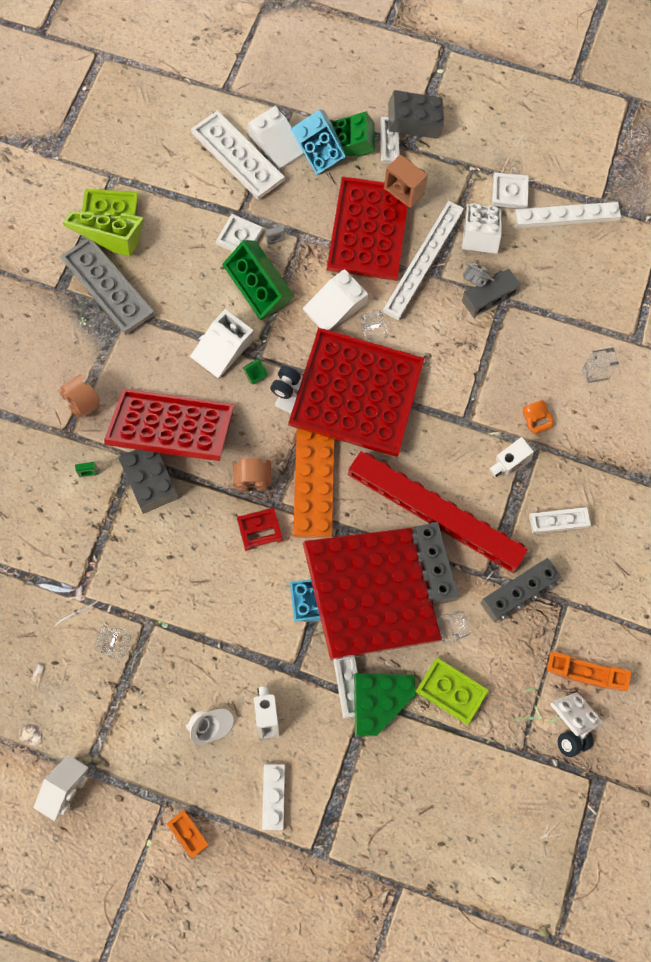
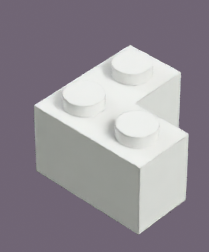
[34,755,89,821]

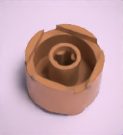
[58,374,102,418]
[233,458,271,492]

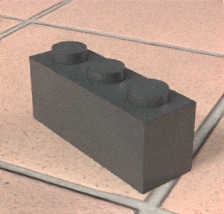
[462,269,521,318]

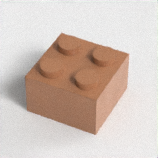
[384,154,428,209]

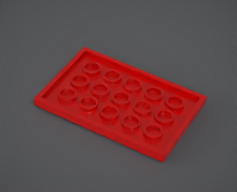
[326,176,408,281]
[104,389,234,461]

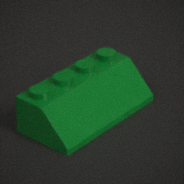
[222,240,295,320]

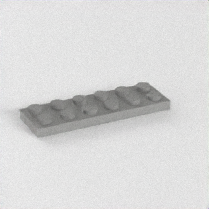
[60,238,155,335]

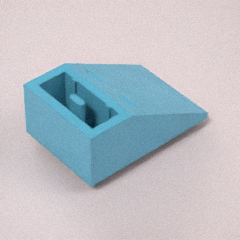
[290,110,346,175]
[290,579,321,622]

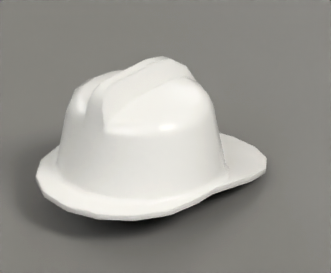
[186,709,234,746]

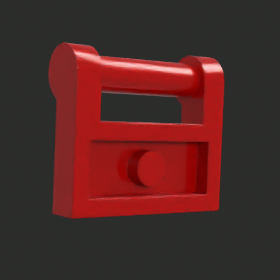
[237,508,283,551]

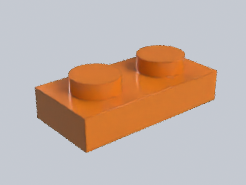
[166,810,209,859]

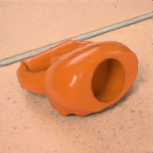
[523,400,553,434]

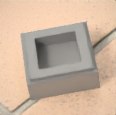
[265,226,285,245]

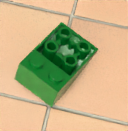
[331,111,375,156]

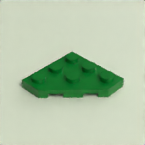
[354,673,415,737]

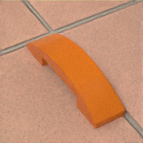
[547,651,632,692]

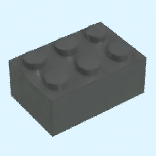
[388,90,444,139]
[118,450,178,514]

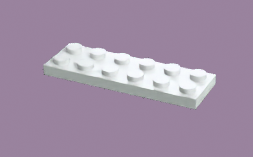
[191,110,285,200]

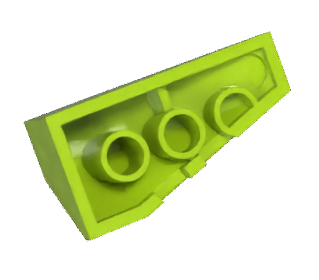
[62,211,144,257]

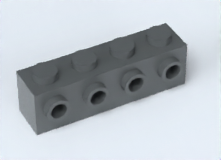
[412,522,458,606]
[481,558,561,622]

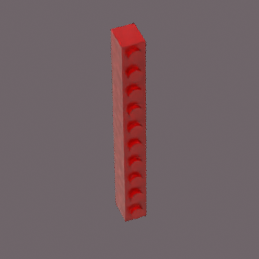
[348,451,528,573]

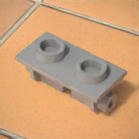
[463,262,494,287]

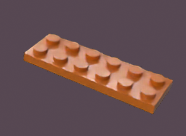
[293,428,334,538]

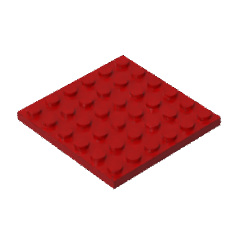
[288,327,424,457]
[302,528,442,660]

